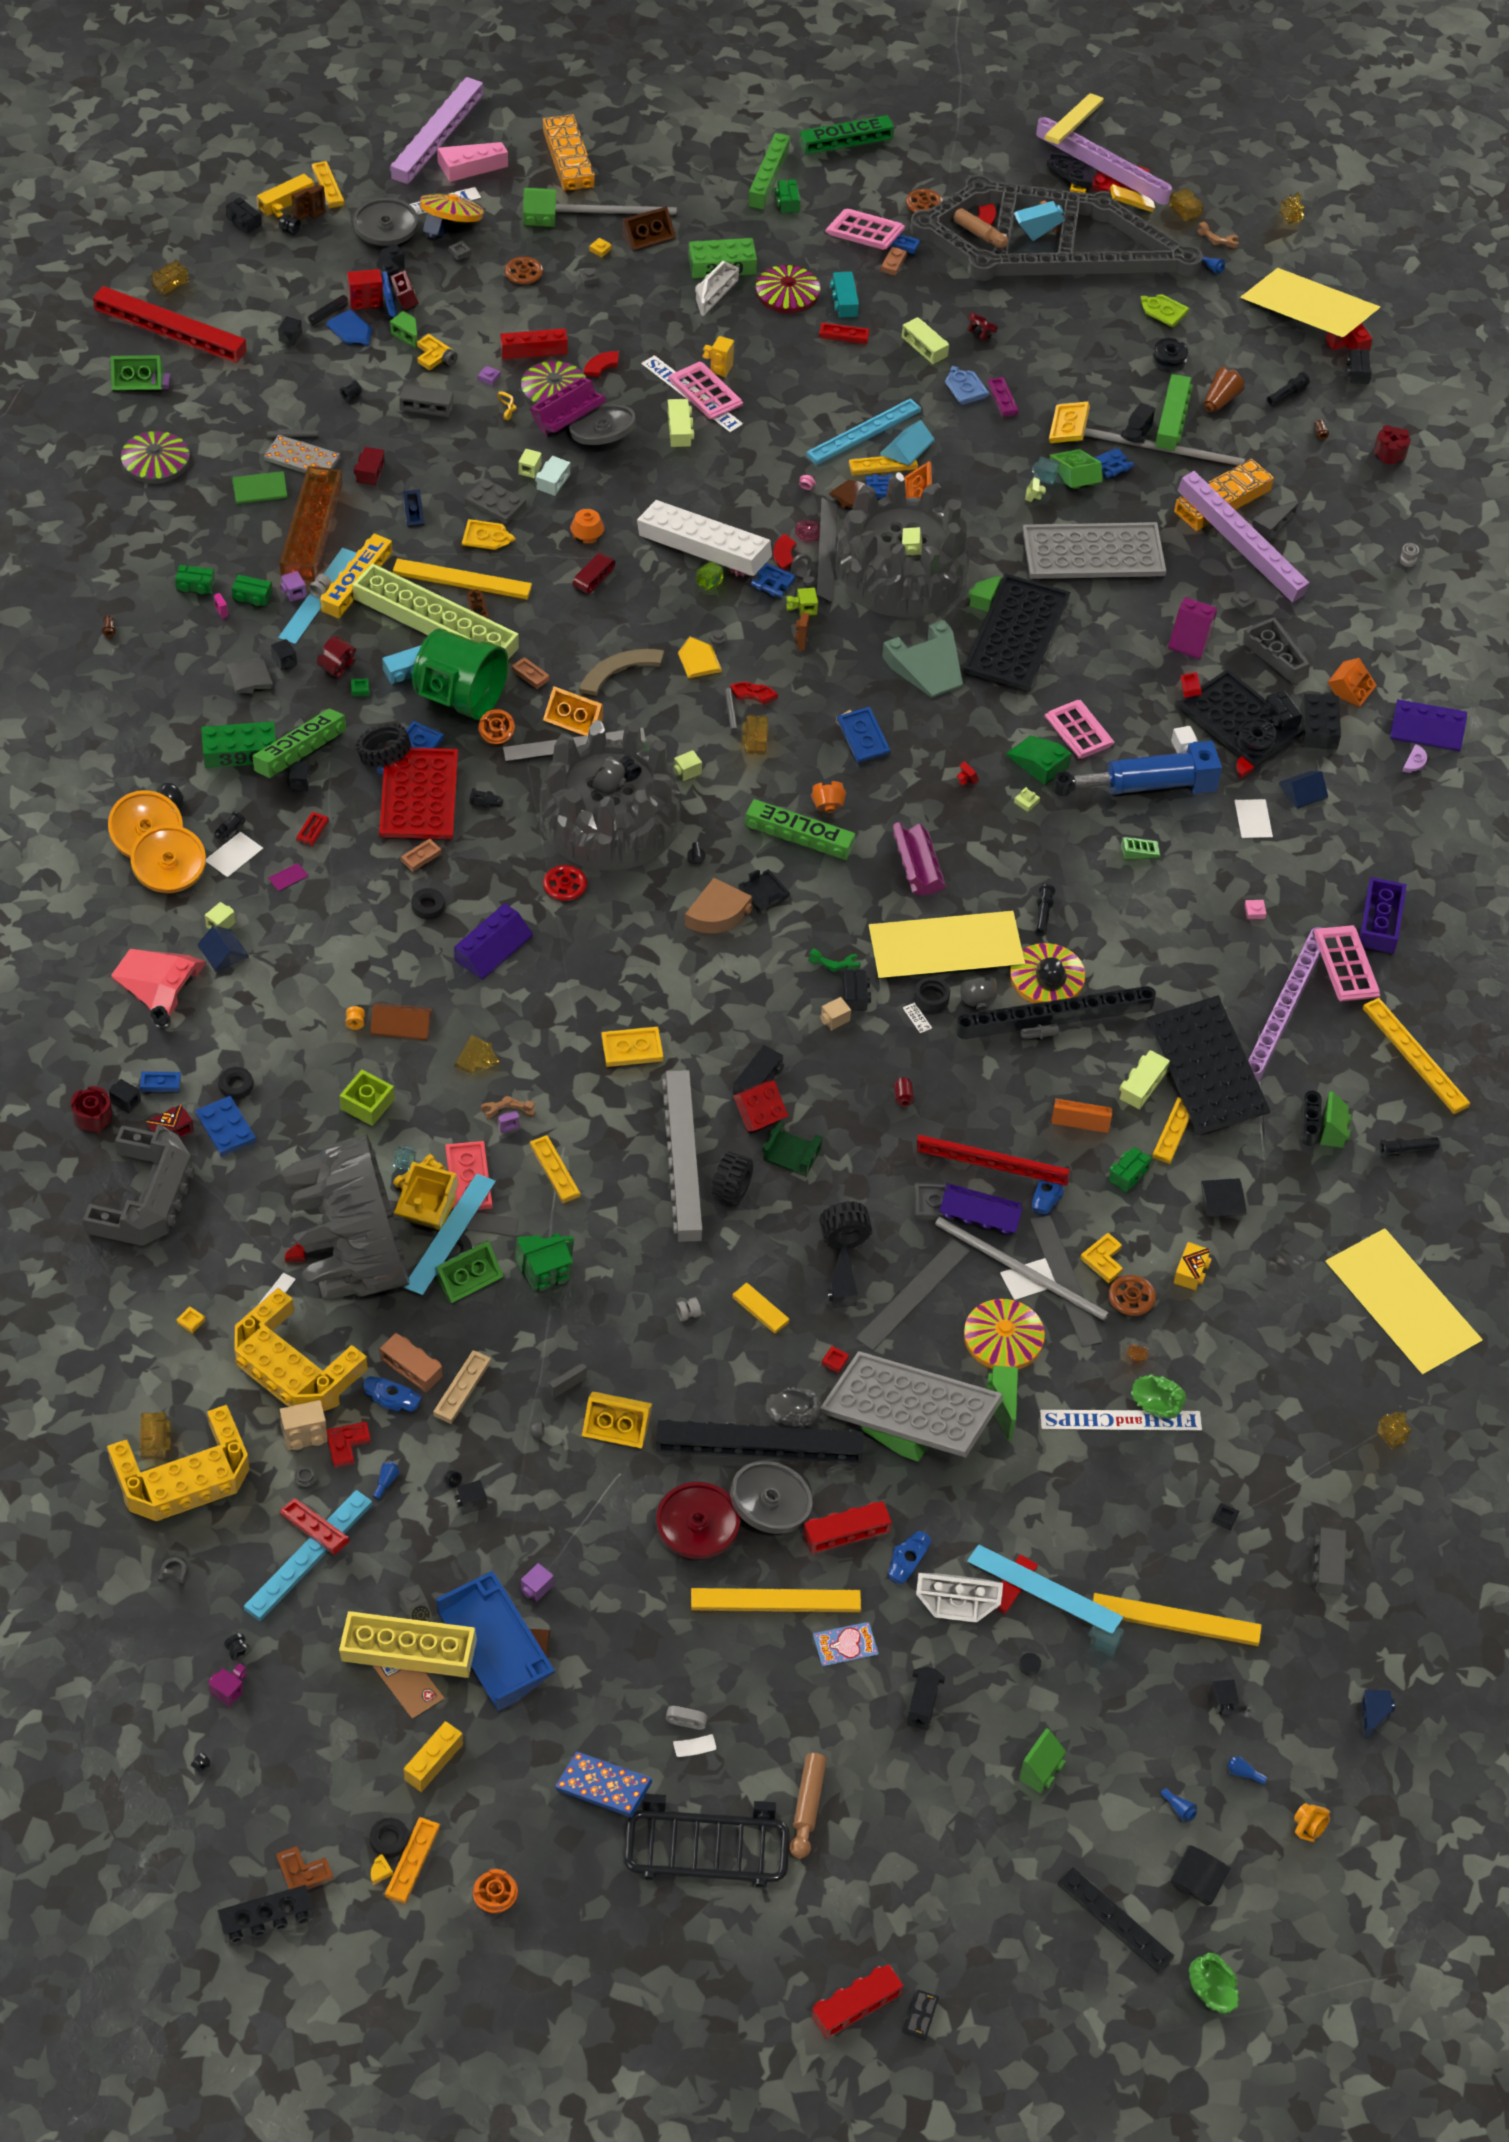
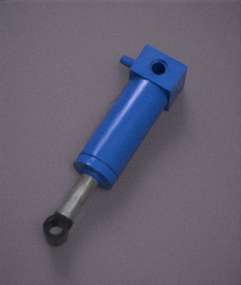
[1053,741,1222,796]

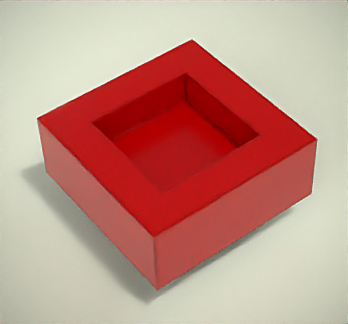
[821,1346,849,1374]

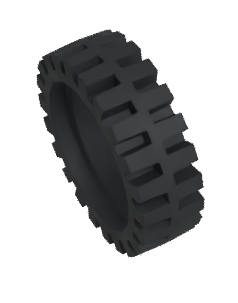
[356,723,411,768]

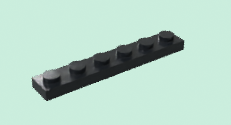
[1058,1867,1175,1974]

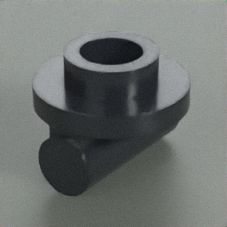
[687,842,706,863]

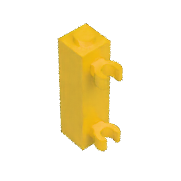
[257,173,315,218]

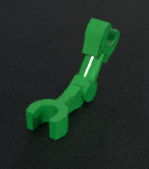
[808,948,861,972]

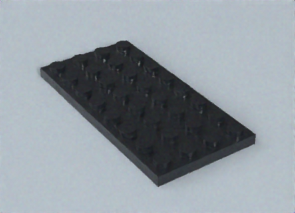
[963,574,1071,692]
[1147,995,1270,1136]

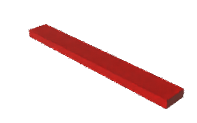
[917,1135,1070,1186]

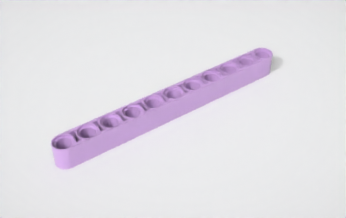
[1036,117,1172,204]
[1248,927,1326,1083]

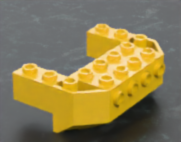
[235,1288,368,1411]
[107,1405,250,1521]

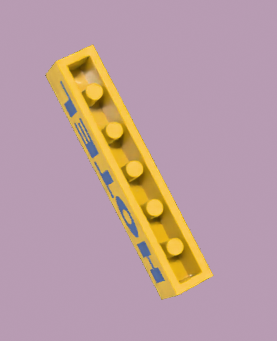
[320,533,393,619]

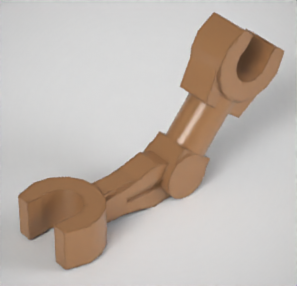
[1197,222,1239,248]
[481,1096,536,1119]

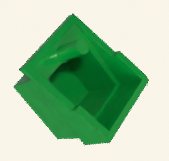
[514,1233,574,1292]

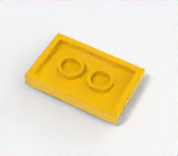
[1049,401,1090,443]
[601,1027,663,1067]

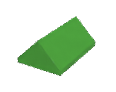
[110,355,165,390]
[232,471,287,504]
[435,1241,504,1303]

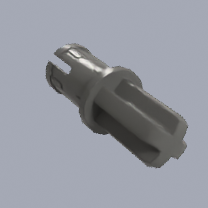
[1020,1024,1059,1040]

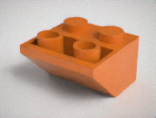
[1327,658,1377,707]

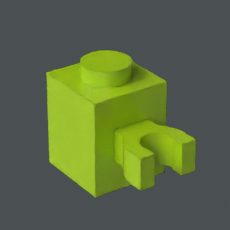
[786,587,818,616]

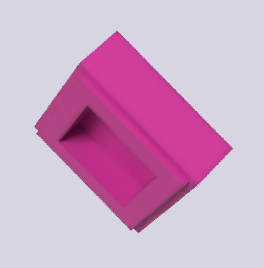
[214,593,228,619]

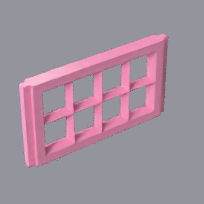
[825,209,905,250]
[668,362,743,420]
[1314,925,1380,1002]

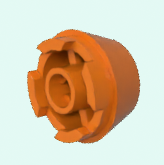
[570,509,604,543]
[479,709,515,744]
[810,781,847,813]
[473,1869,518,1914]

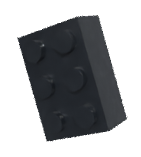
[1300,693,1341,750]

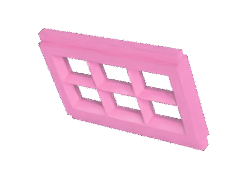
[1044,700,1115,759]

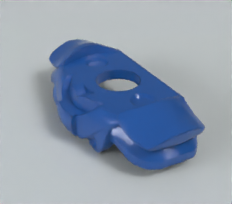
[1032,1165,1064,1214]
[363,1376,421,1412]
[888,1531,931,1585]

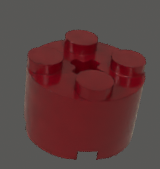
[1374,425,1411,464]
[317,636,356,679]
[71,1086,113,1133]

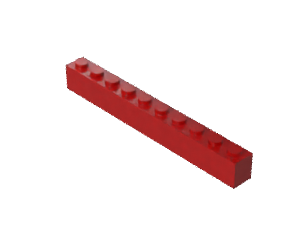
[93,286,247,363]

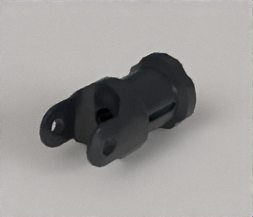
[470,788,503,807]
[214,811,246,841]

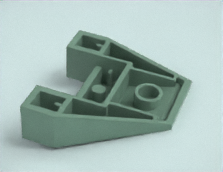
[882,620,963,698]

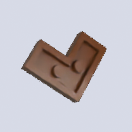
[795,613,809,651]
[276,1846,334,1890]

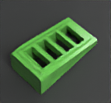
[1121,837,1160,859]

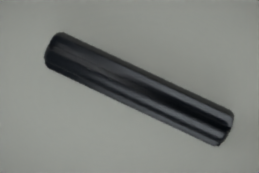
[308,295,348,324]

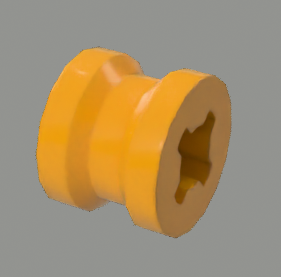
[345,1006,365,1030]

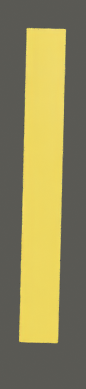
[1044,93,1104,145]

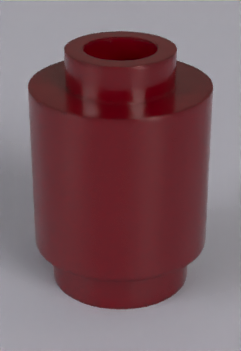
[894,1077,914,1107]

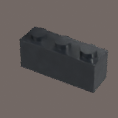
[733,1045,784,1095]

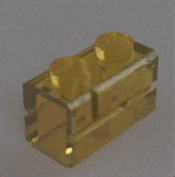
[150,260,189,296]
[741,715,768,755]
[140,1412,171,1459]

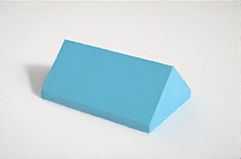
[880,420,934,466]

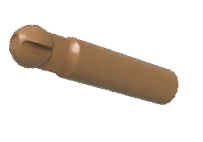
[953,208,1009,249]
[789,1753,827,1859]

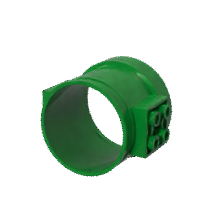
[412,628,509,720]

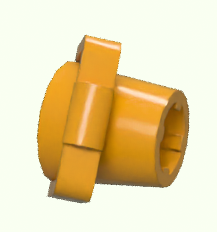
[1294,1803,1330,1842]

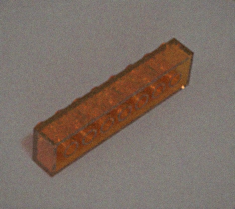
[280,466,343,582]

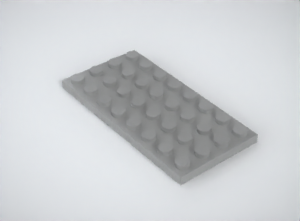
[1022,522,1166,579]
[820,1351,1003,1458]

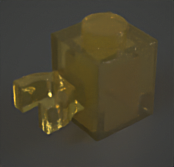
[1279,192,1305,224]
[1377,1411,1412,1449]

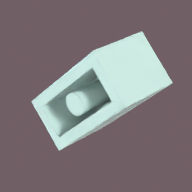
[535,456,570,496]

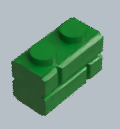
[775,179,800,213]
[175,565,215,594]
[232,575,273,607]
[1109,1146,1152,1192]

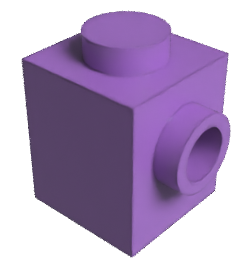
[280,571,306,602]
[521,1563,554,1602]

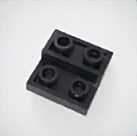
[1201,1178,1247,1218]
[1169,1845,1231,1906]

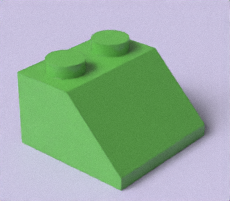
[523,188,556,227]
[1320,1091,1351,1148]
[1019,1728,1067,1793]

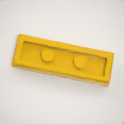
[1110,185,1155,212]
[732,1283,790,1334]

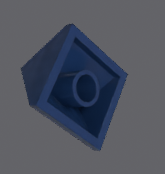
[1279,771,1328,809]
[197,925,249,972]

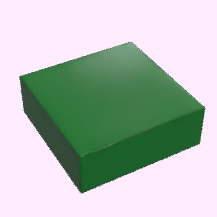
[351,678,370,697]

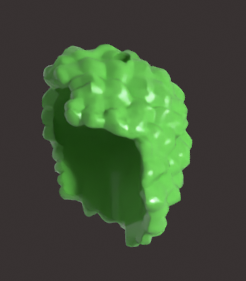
[1131,1374,1186,1419]
[1189,1952,1240,2014]

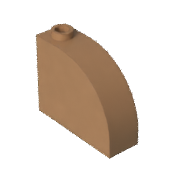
[685,878,753,933]

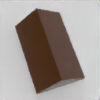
[622,206,676,251]

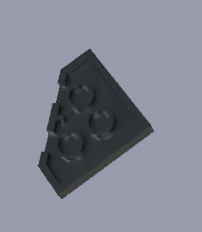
[1046,152,1094,188]

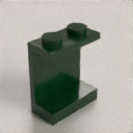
[762,1121,823,1177]

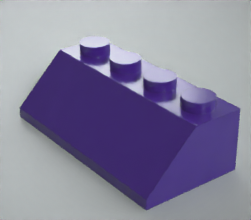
[1390,699,1467,751]
[454,903,533,980]
[939,1183,1022,1234]

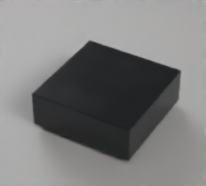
[1212,1503,1239,1531]

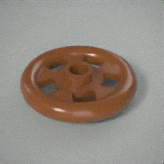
[906,189,943,213]
[505,256,543,285]
[1108,1275,1156,1316]

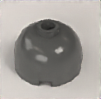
[592,756,627,793]
[959,977,997,1010]

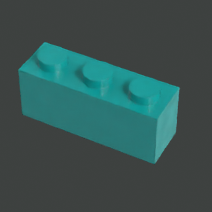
[830,272,859,318]

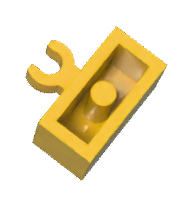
[703,336,734,377]

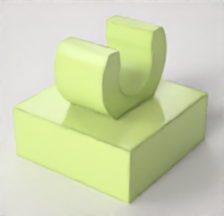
[1025,478,1046,502]
[1014,787,1040,812]

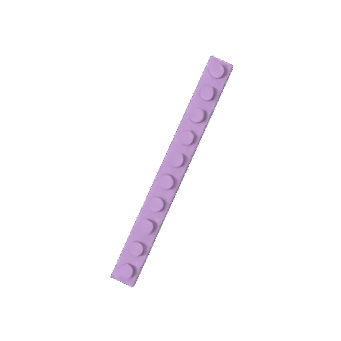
[390,77,483,184]
[1178,471,1310,603]

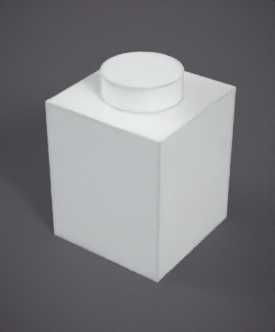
[1171,726,1198,753]

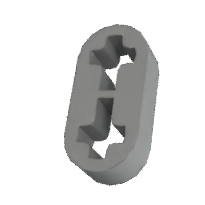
[665,1706,708,1730]

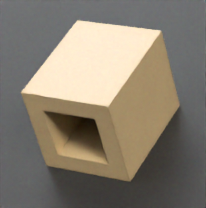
[820,997,851,1030]

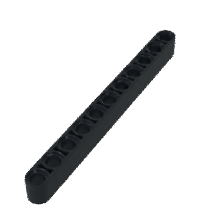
[956,986,1156,1039]

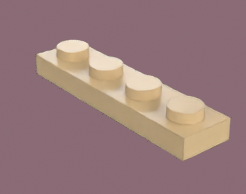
[433,1350,491,1424]

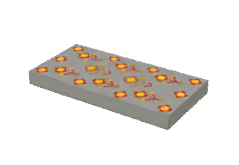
[264,435,340,480]

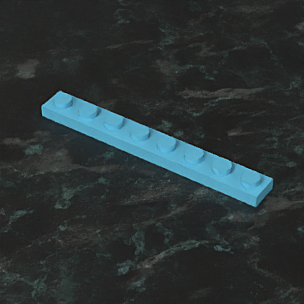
[244,1490,372,1622]

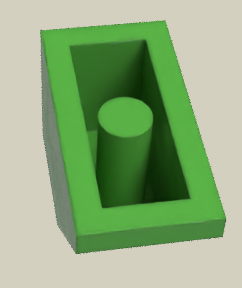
[390,311,417,348]
[968,576,1001,612]

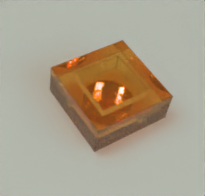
[1127,1344,1149,1362]

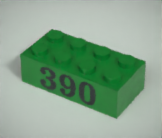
[201,721,276,768]

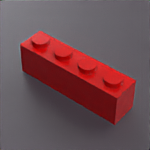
[500,328,568,360]
[803,1501,892,1554]
[811,1964,904,2039]

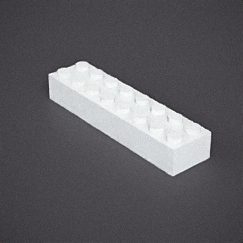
[637,500,772,576]

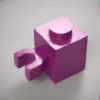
[208,1663,247,1707]

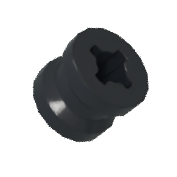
[224,1633,251,1660]

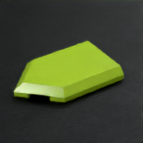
[1140,294,1190,328]

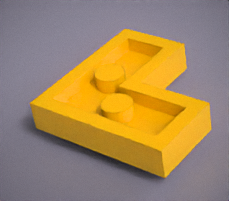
[417,334,451,371]
[1080,1233,1123,1283]

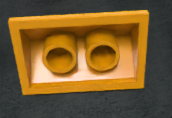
[543,686,603,736]

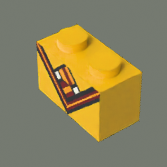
[1173,1242,1212,1291]

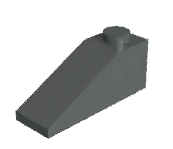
[1252,501,1299,542]

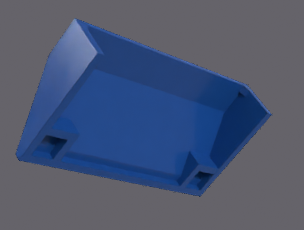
[436,1571,555,1711]

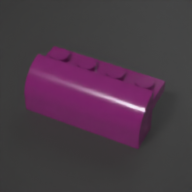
[530,377,606,435]
[893,822,946,896]

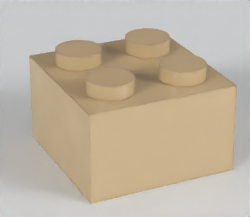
[280,1400,328,1451]

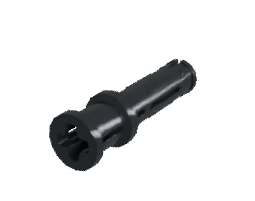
[1267,372,1310,406]
[1035,884,1056,936]
[1380,1137,1440,1157]

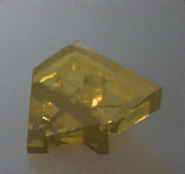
[454,1035,499,1074]

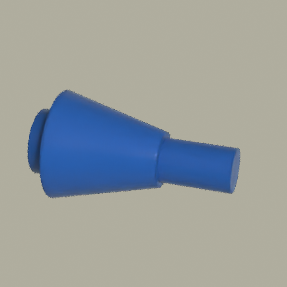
[1202,256,1225,275]
[373,1462,401,1500]
[1227,1754,1267,1785]
[1161,1788,1197,1822]

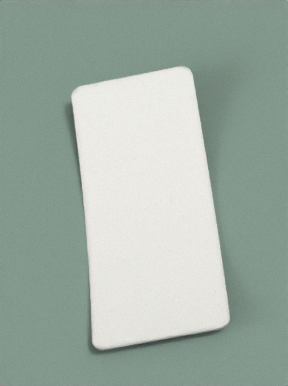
[673,1734,716,1757]

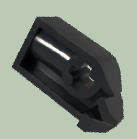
[1121,403,1156,443]
[907,1667,945,1730]

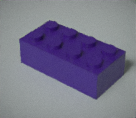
[1359,877,1407,954]

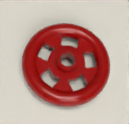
[543,865,587,901]

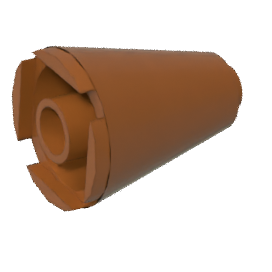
[1203,367,1245,413]

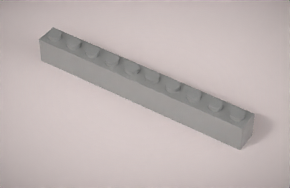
[662,1070,702,1242]

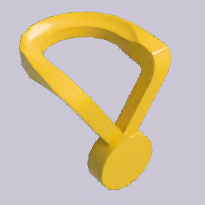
[497,392,517,421]

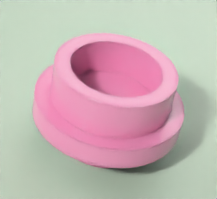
[799,475,816,490]

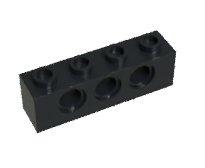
[218,1885,314,1944]

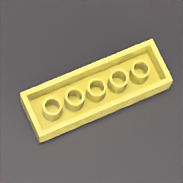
[339,1611,477,1678]

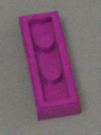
[987,377,1019,417]

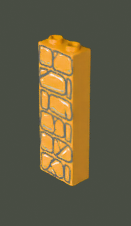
[543,114,594,191]
[1174,459,1274,531]

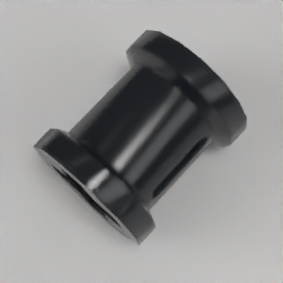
[340,380,362,401]
[150,1006,171,1029]

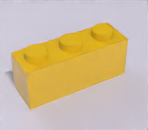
[403,1721,463,1792]

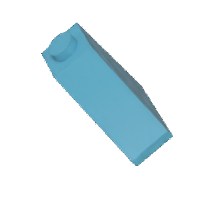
[1014,201,1065,241]

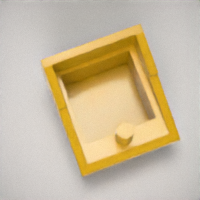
[394,1162,458,1230]

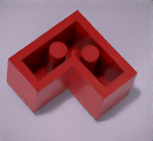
[1326,323,1373,351]

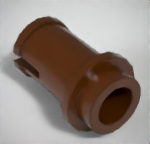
[1314,419,1329,440]
[102,615,116,638]

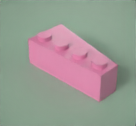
[437,142,508,182]

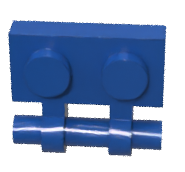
[1095,448,1134,479]
[865,474,893,498]
[751,563,796,598]

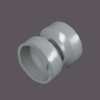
[1399,543,1419,567]
[308,574,332,598]
[676,1297,701,1322]

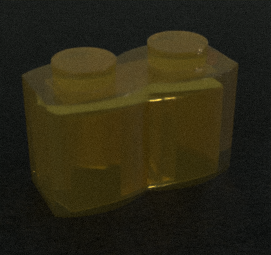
[1169,188,1203,221]

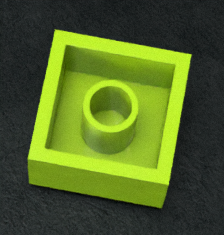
[339,1069,395,1126]

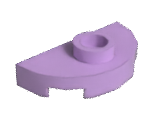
[1402,744,1427,773]

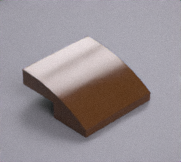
[291,185,326,221]

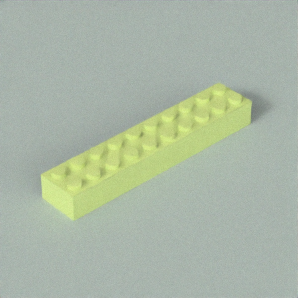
[352,563,519,660]

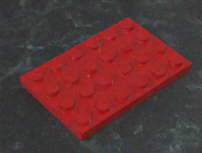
[379,747,458,840]

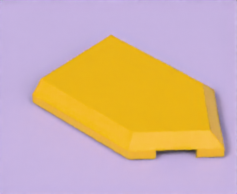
[462,519,516,550]
[678,636,722,679]

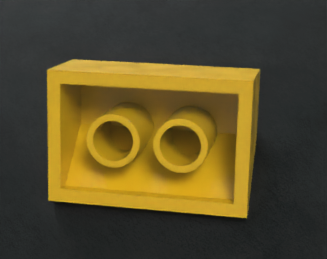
[582,1391,652,1449]

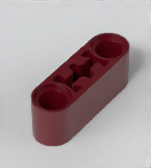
[572,553,616,594]

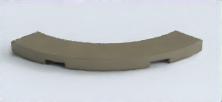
[579,649,664,696]

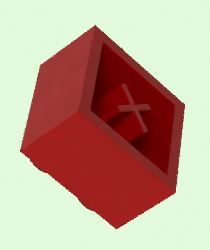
[347,269,384,310]
[733,1080,788,1131]

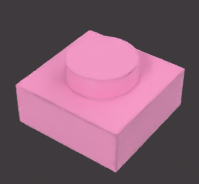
[1244,900,1266,919]

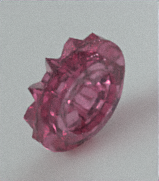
[795,519,820,541]

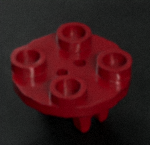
[967,312,999,340]

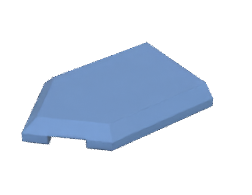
[945,366,989,405]

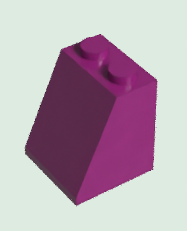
[1168,597,1218,660]

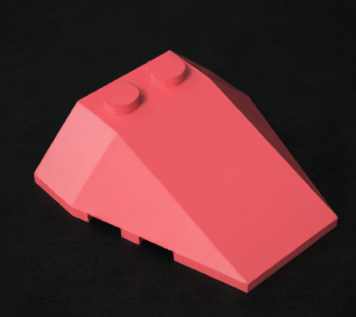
[111,949,206,1016]

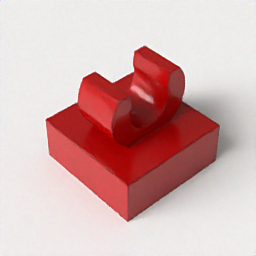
[957,761,979,786]

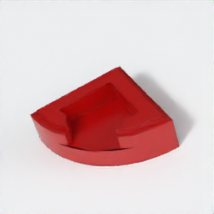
[1236,756,1254,779]
[285,1243,305,1262]

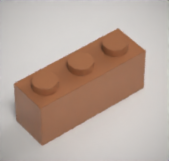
[380,1333,442,1393]

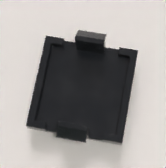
[738,869,790,912]

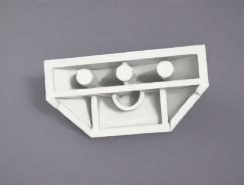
[695,261,739,316]
[916,1573,1003,1622]

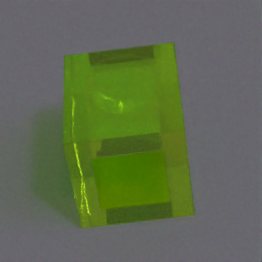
[696,561,724,592]

